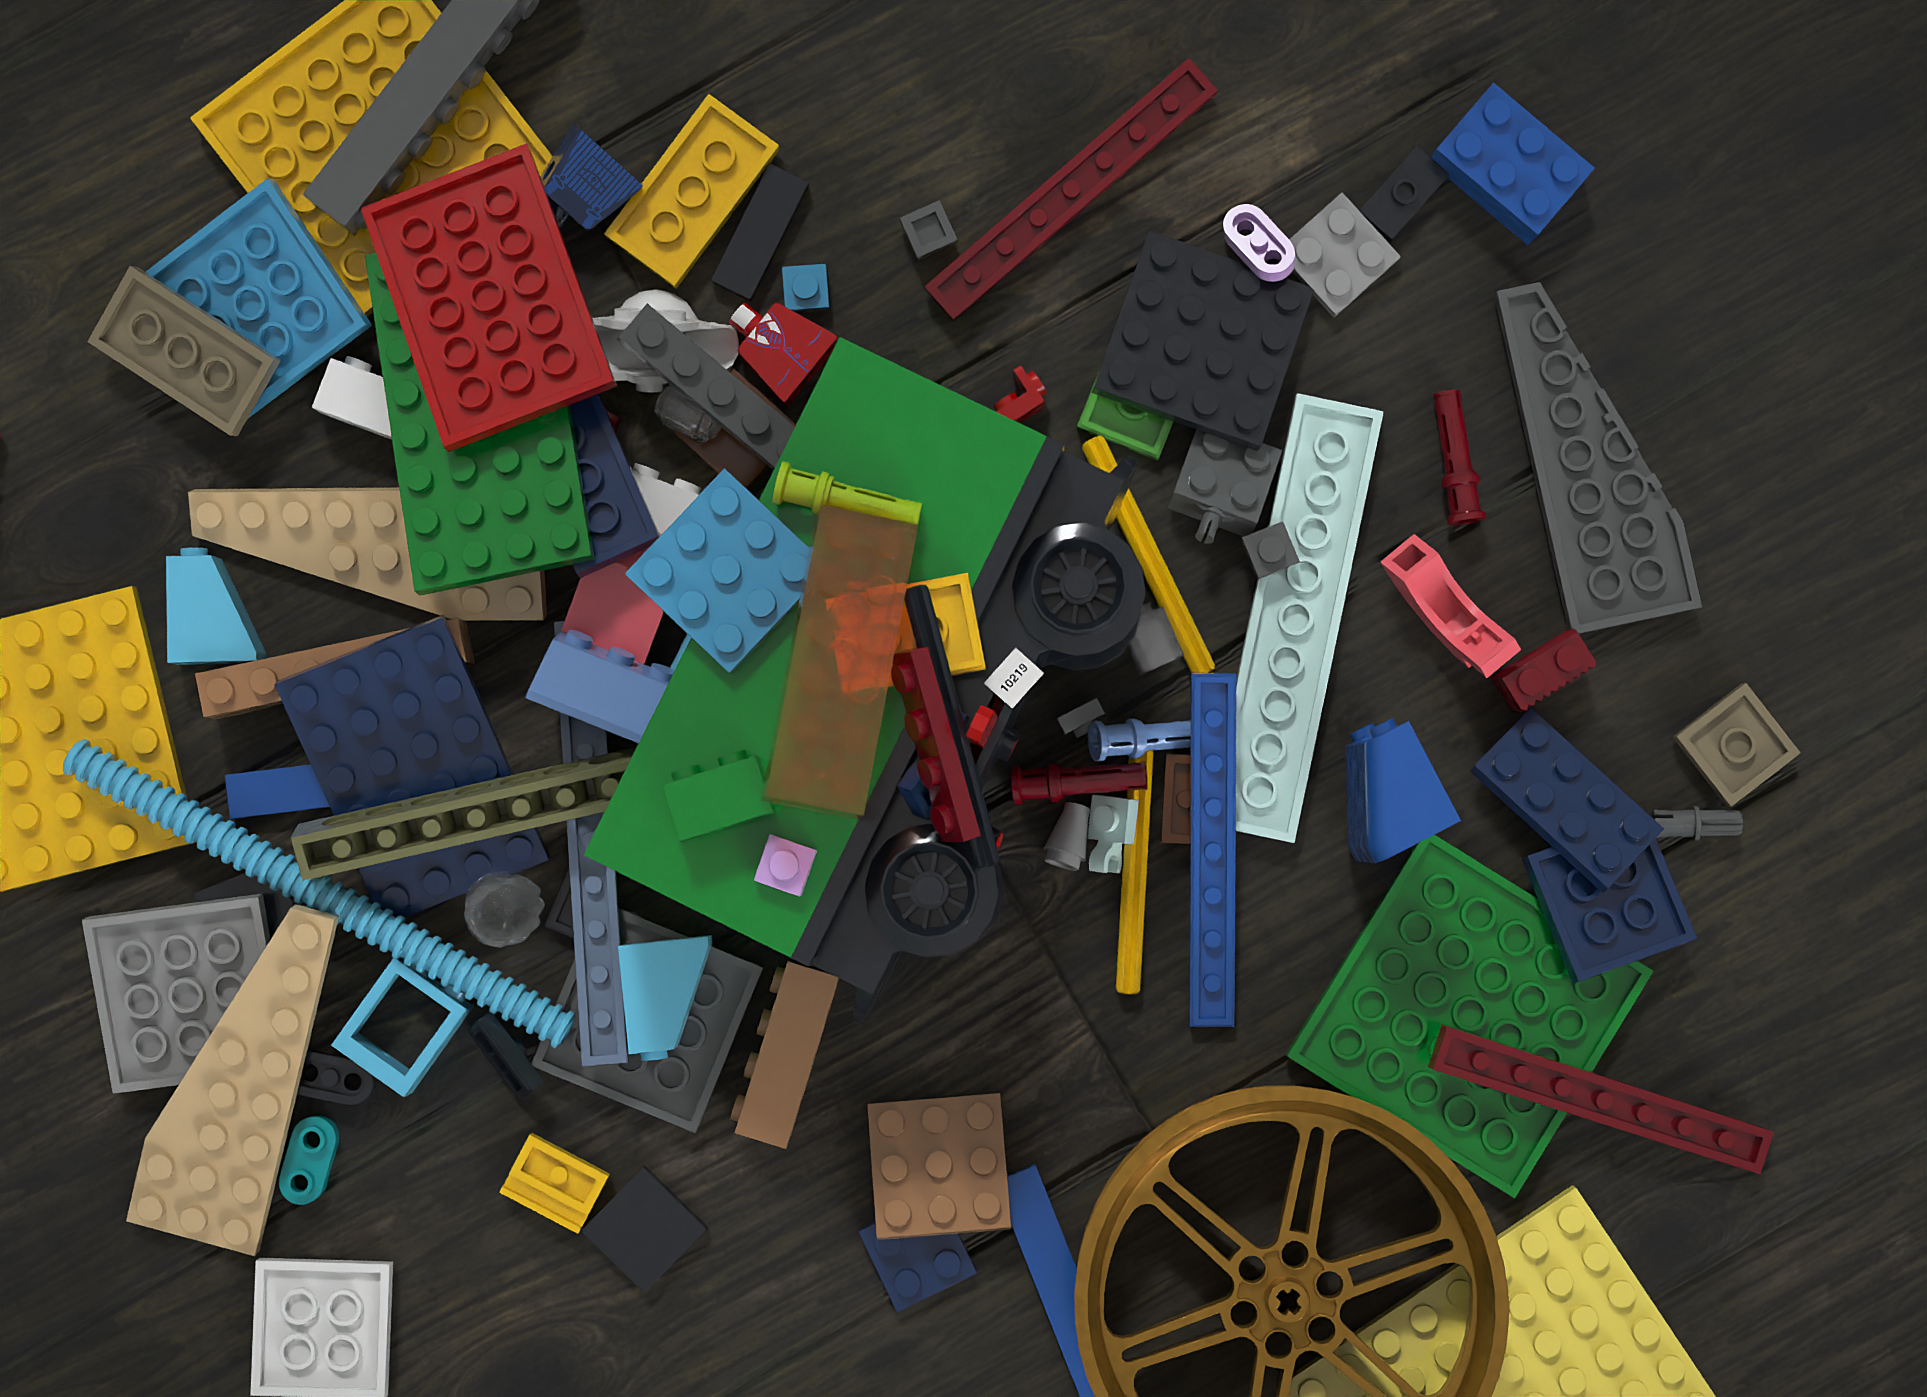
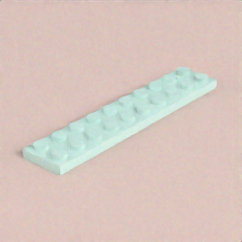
[1236,393,1384,843]

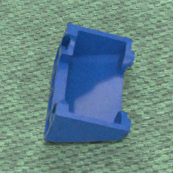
[1346,718,1461,863]

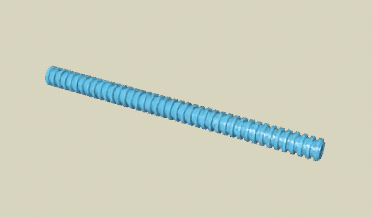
[63,739,576,1048]

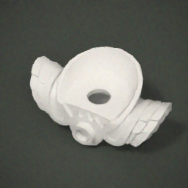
[592,289,739,392]

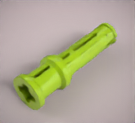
[772,461,923,533]

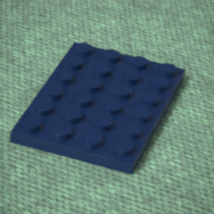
[274,615,550,918]

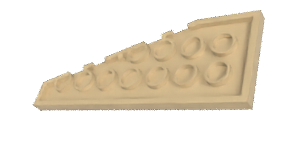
[188,487,547,621]
[126,904,339,1256]

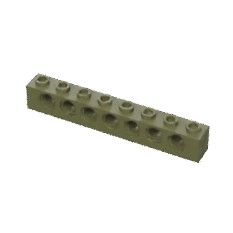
[291,747,637,881]

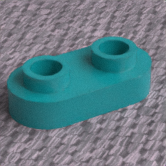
[279,1115,339,1205]

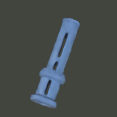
[1088,718,1190,761]

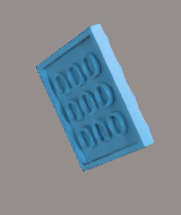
[146,178,372,418]

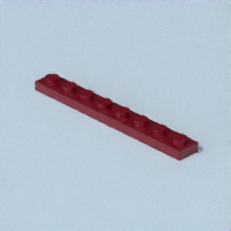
[925,58,1218,322]
[1428,1024,1774,1174]

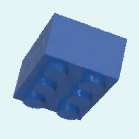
[1431,82,1595,245]

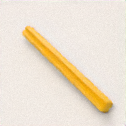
[1082,435,1215,673]
[1116,750,1154,994]

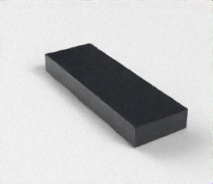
[711,163,809,302]

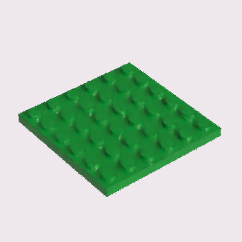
[1286,835,1654,1198]

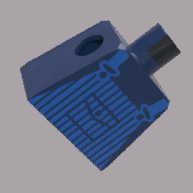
[541,124,643,231]

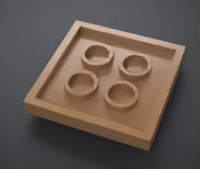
[867,1093,1011,1240]

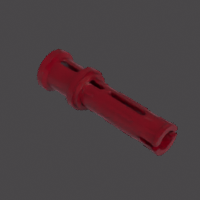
[1433,389,1487,526]
[1011,762,1148,805]

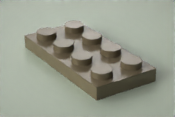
[87,266,281,436]

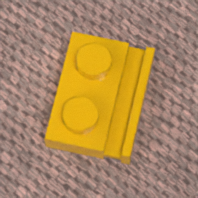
[499,1133,610,1234]

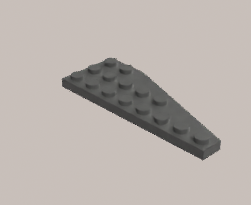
[1494,282,1702,634]

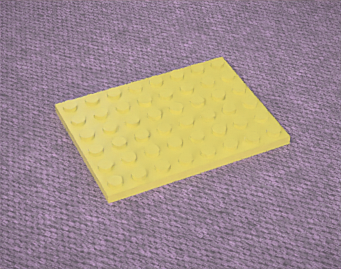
[1288,1185,1716,1397]

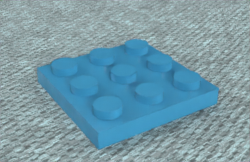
[625,468,831,674]

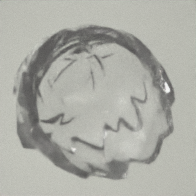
[464,871,545,948]

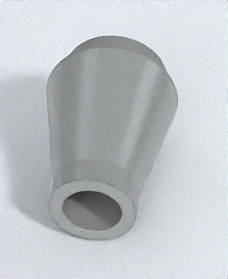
[1043,802,1091,871]

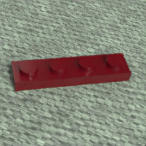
[890,646,981,842]

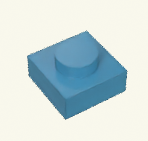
[782,264,830,313]

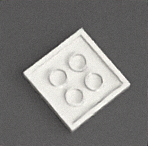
[250,1258,393,1397]

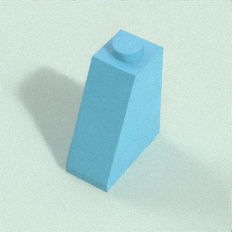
[166,548,267,665]
[618,935,712,1061]

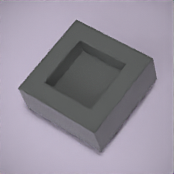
[900,200,958,261]
[1240,521,1300,580]
[1056,698,1105,738]

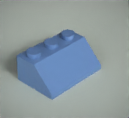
[526,630,674,743]

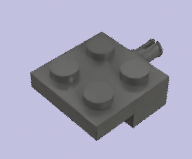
[1167,430,1282,544]

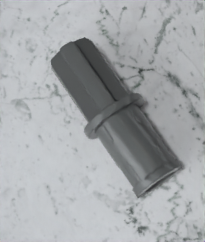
[1651,806,1743,841]

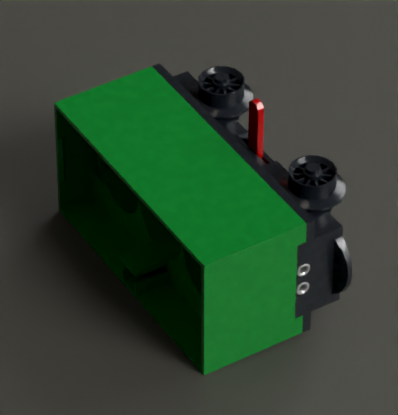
[584,337,1146,1024]

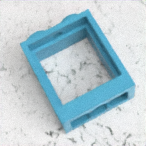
[331,957,474,1097]

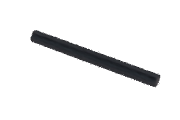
[903,585,1000,868]

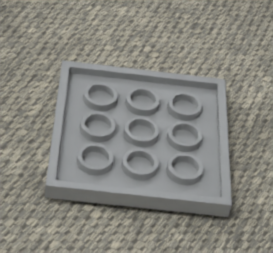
[82,894,270,1094]

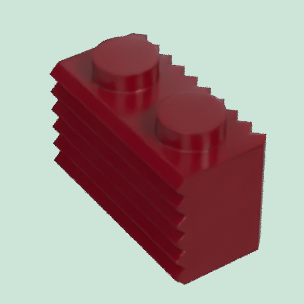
[1491,629,1596,712]

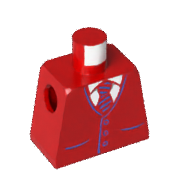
[729,303,838,409]

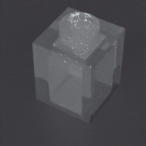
[1128,603,1184,675]

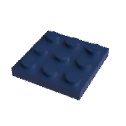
[1522,838,1697,984]

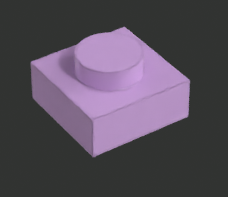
[754,834,817,896]

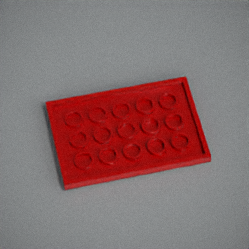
[361,143,617,452]

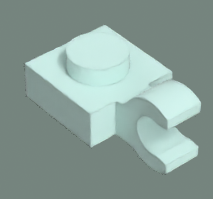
[1087,795,1139,873]

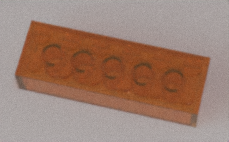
[761,505,918,819]

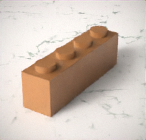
[730,959,839,1149]

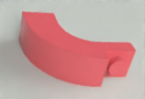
[1381,534,1521,678]

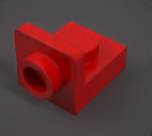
[993,365,1047,424]

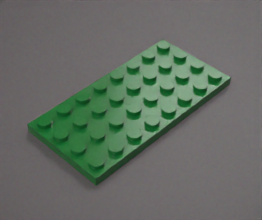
[365,253,595,596]

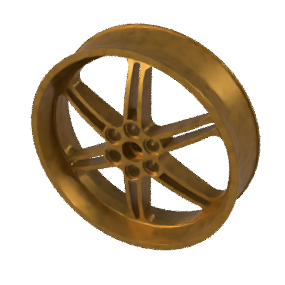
[1074,1086,1509,1397]

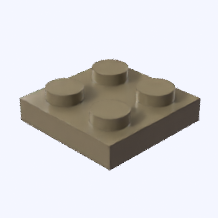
[1673,683,1801,807]

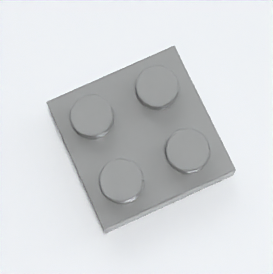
[1289,192,1401,318]

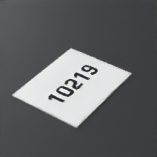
[984,648,1044,708]

